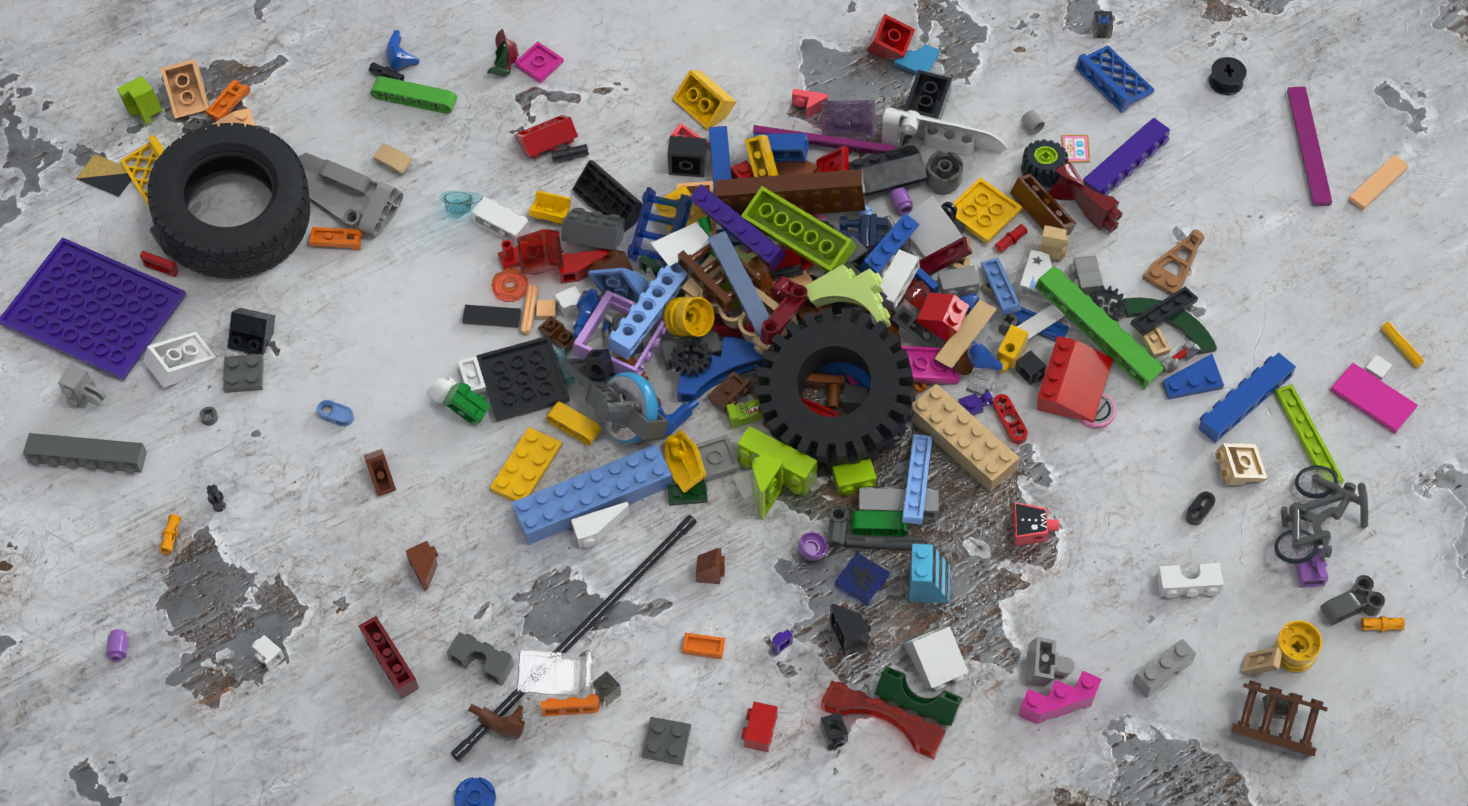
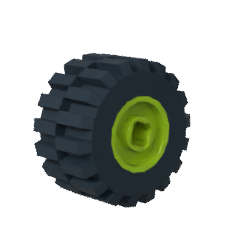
[1021,139,1068,188]

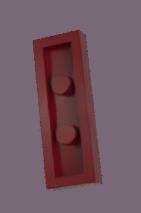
[919,236,972,276]

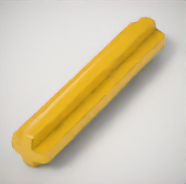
[1381,322,1425,368]

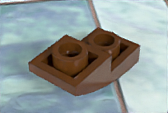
[538,316,576,353]

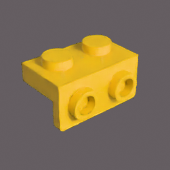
[528,190,571,224]

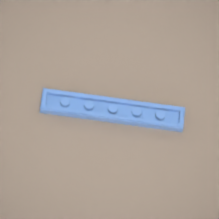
[902,434,932,524]

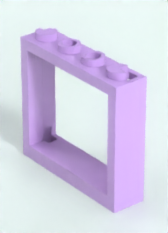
[572,290,668,375]

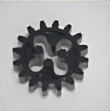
[1089,285,1127,323]
[671,338,712,378]

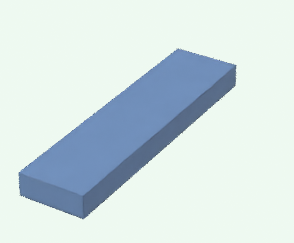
[981,258,1021,315]

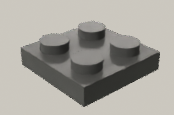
[223,354,264,393]
[642,717,691,766]

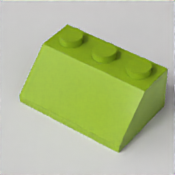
[751,451,783,520]

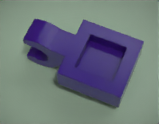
[958,391,994,416]

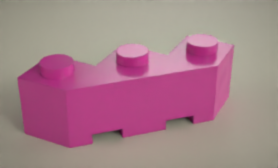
[1018,671,1102,724]

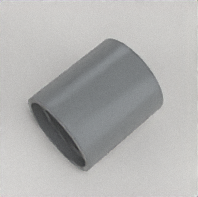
[1021,110,1045,134]

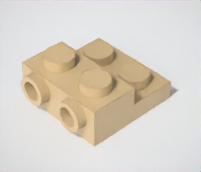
[1215,443,1267,486]

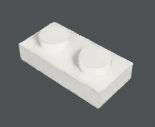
[458,356,486,394]

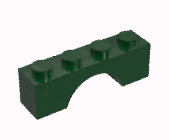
[874,666,963,726]

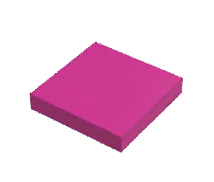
[514,41,564,83]

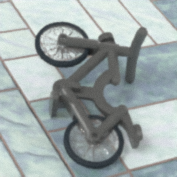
[1274,465,1368,564]

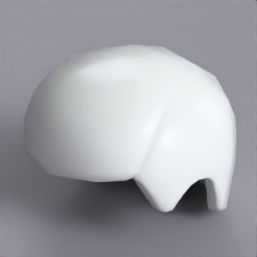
[427,377,457,404]

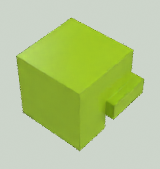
[117,76,162,125]

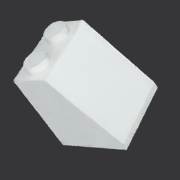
[903,626,969,691]

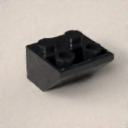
[227,308,275,355]

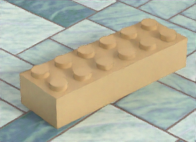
[911,383,1020,492]

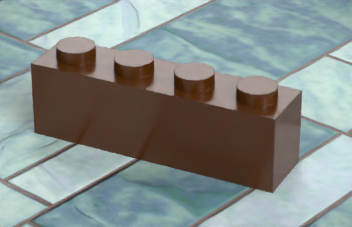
[1010,173,1077,236]

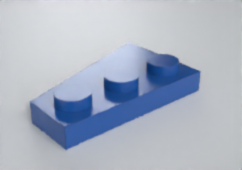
[1162,354,1224,400]

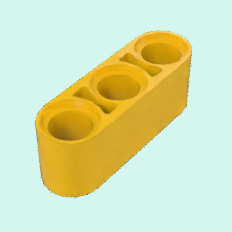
[545,402,602,446]

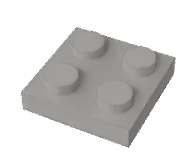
[696,435,740,482]

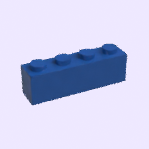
[857,213,920,273]

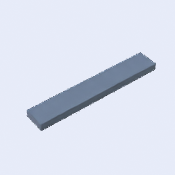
[707,231,770,337]

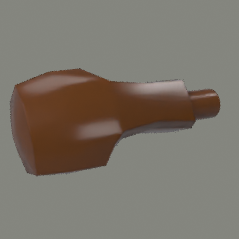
[468,704,525,739]

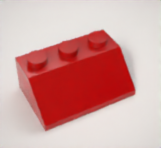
[514,115,578,158]

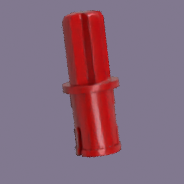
[995,224,1028,252]

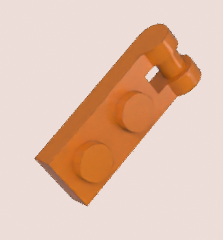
[205,80,250,121]
[309,227,363,250]
[541,694,600,717]

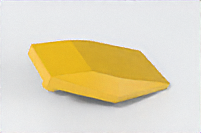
[664,429,706,493]

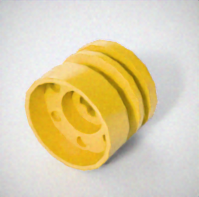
[663,297,714,337]
[1274,620,1323,673]

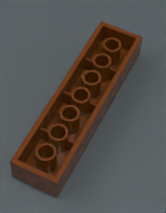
[715,169,866,216]

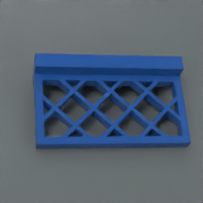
[1075,45,1155,112]

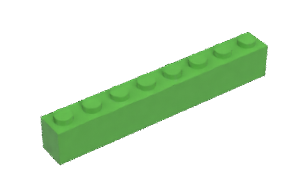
[1035,266,1164,390]

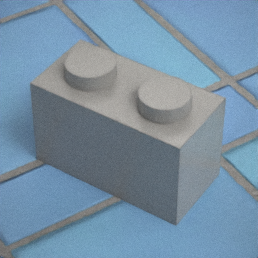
[937,265,980,297]

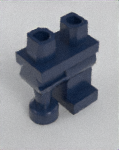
[839,214,888,251]

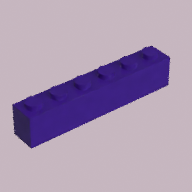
[1083,117,1170,196]
[689,184,786,270]

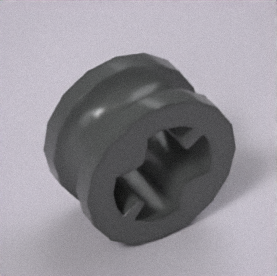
[199,407,218,426]

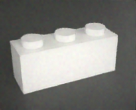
[471,197,530,246]
[881,249,920,311]

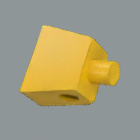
[997,325,1029,373]

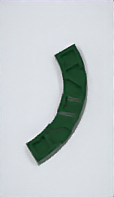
[1122,297,1217,355]

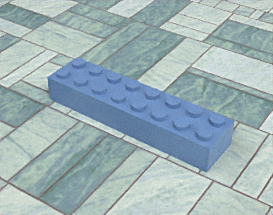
[511,444,673,545]

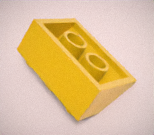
[672,70,736,130]

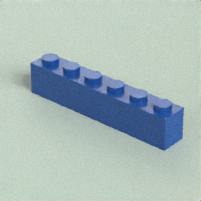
[1198,352,1296,444]

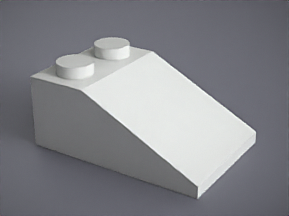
[143,332,216,388]

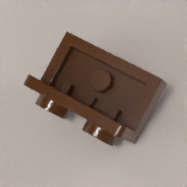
[707,371,751,413]

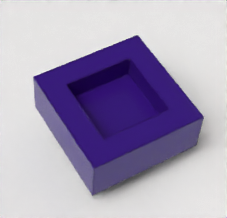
[772,629,793,654]

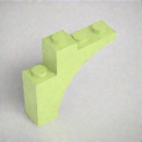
[804,264,891,327]

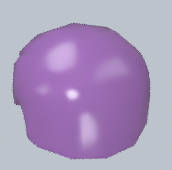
[798,531,829,561]

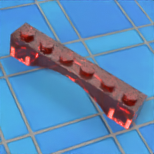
[821,681,946,760]

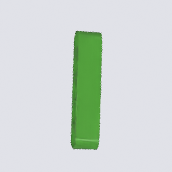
[370,76,457,114]

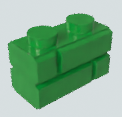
[443,382,490,425]

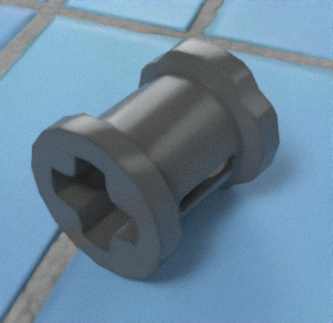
[999,313,1017,336]

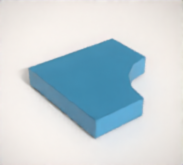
[894,44,941,75]

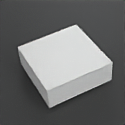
[1365,355,1392,380]

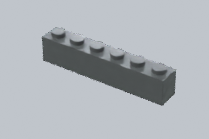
[23,433,147,473]

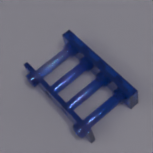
[627,187,693,267]

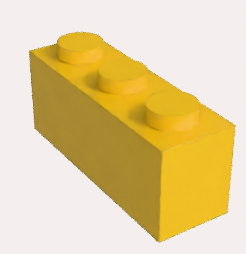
[744,135,778,177]

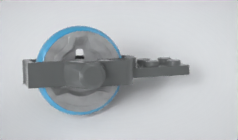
[560,358,670,444]

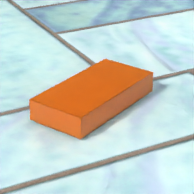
[682,633,725,659]

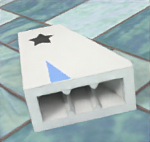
[1019,250,1052,304]

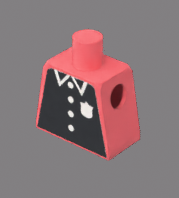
[1013,503,1059,546]

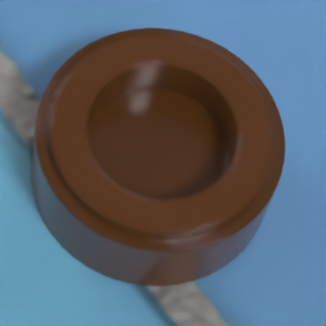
[955,355,975,375]

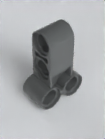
[1320,575,1385,625]

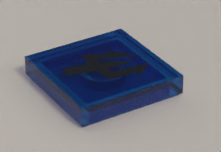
[835,552,890,605]

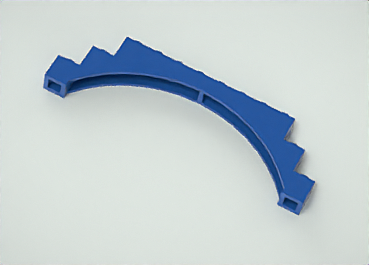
[677,337,907,424]

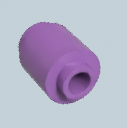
[889,188,913,215]
[106,629,129,661]

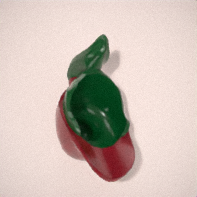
[487,29,519,76]

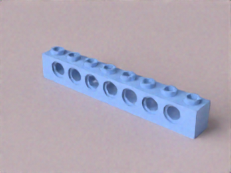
[608,255,705,360]

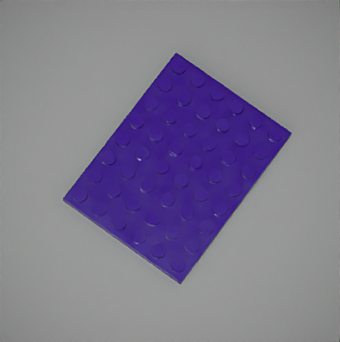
[0,237,186,381]

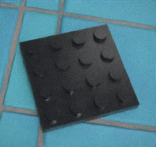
[476,336,570,421]

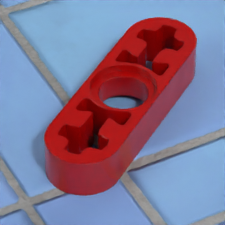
[992,394,1028,445]

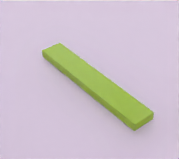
[1274,384,1344,484]

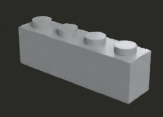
[859,487,939,520]

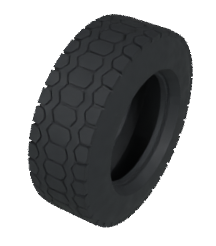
[147,123,311,279]

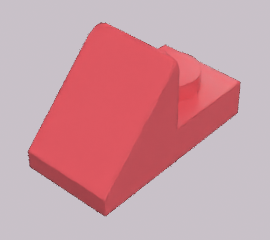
[792,88,828,118]

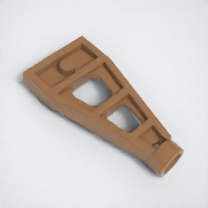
[1142,230,1205,295]

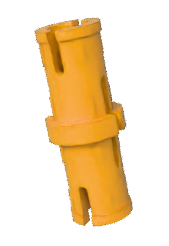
[159,514,181,555]
[1361,616,1405,632]

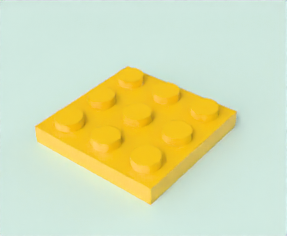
[953,177,1022,244]

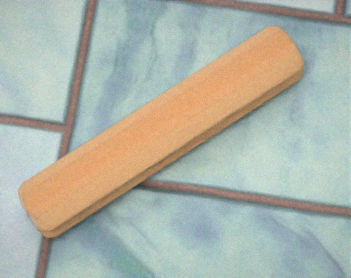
[520,285,538,335]

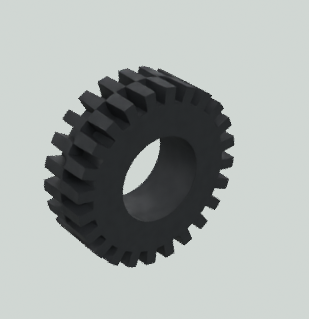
[756,308,916,470]

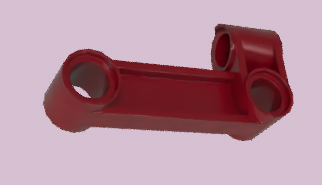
[760,276,807,345]

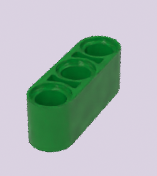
[851,510,908,537]

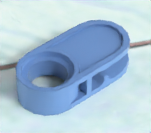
[317,400,354,427]

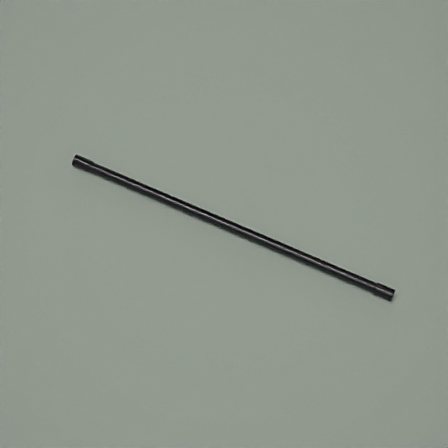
[451,515,697,761]

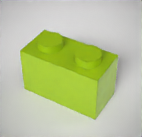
[832,459,877,496]

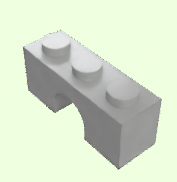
[1133,639,1196,698]

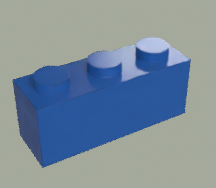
[753,133,809,162]

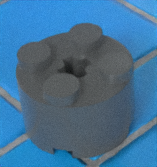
[926,151,963,195]

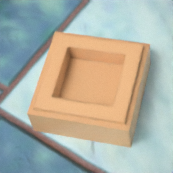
[536,300,556,320]

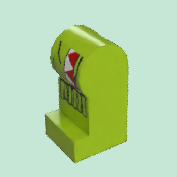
[726,400,764,429]

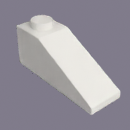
[571,502,630,548]

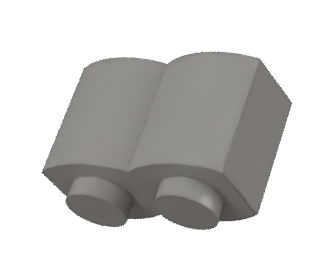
[1070,255,1103,295]

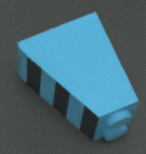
[909,544,950,604]

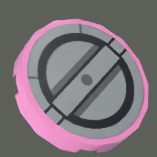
[1080,394,1116,429]

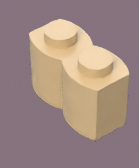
[1039,225,1069,261]

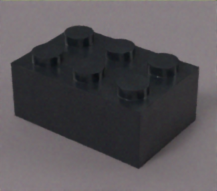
[903,70,952,120]

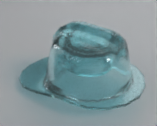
[439,191,483,215]

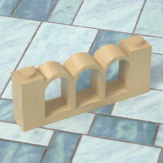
[681,254,798,355]

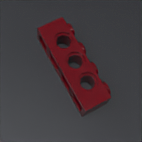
[359,616,419,699]

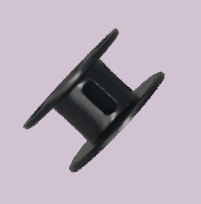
[1208,57,1247,96]

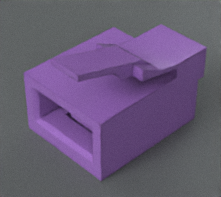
[1295,548,1328,588]

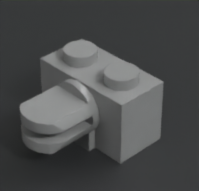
[58,364,106,408]
[1026,637,1074,687]

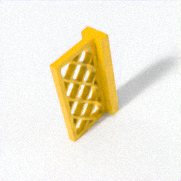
[120,135,186,207]

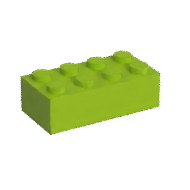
[737,426,817,496]

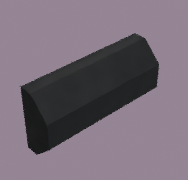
[572,160,643,232]

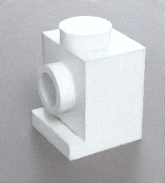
[251,635,285,672]

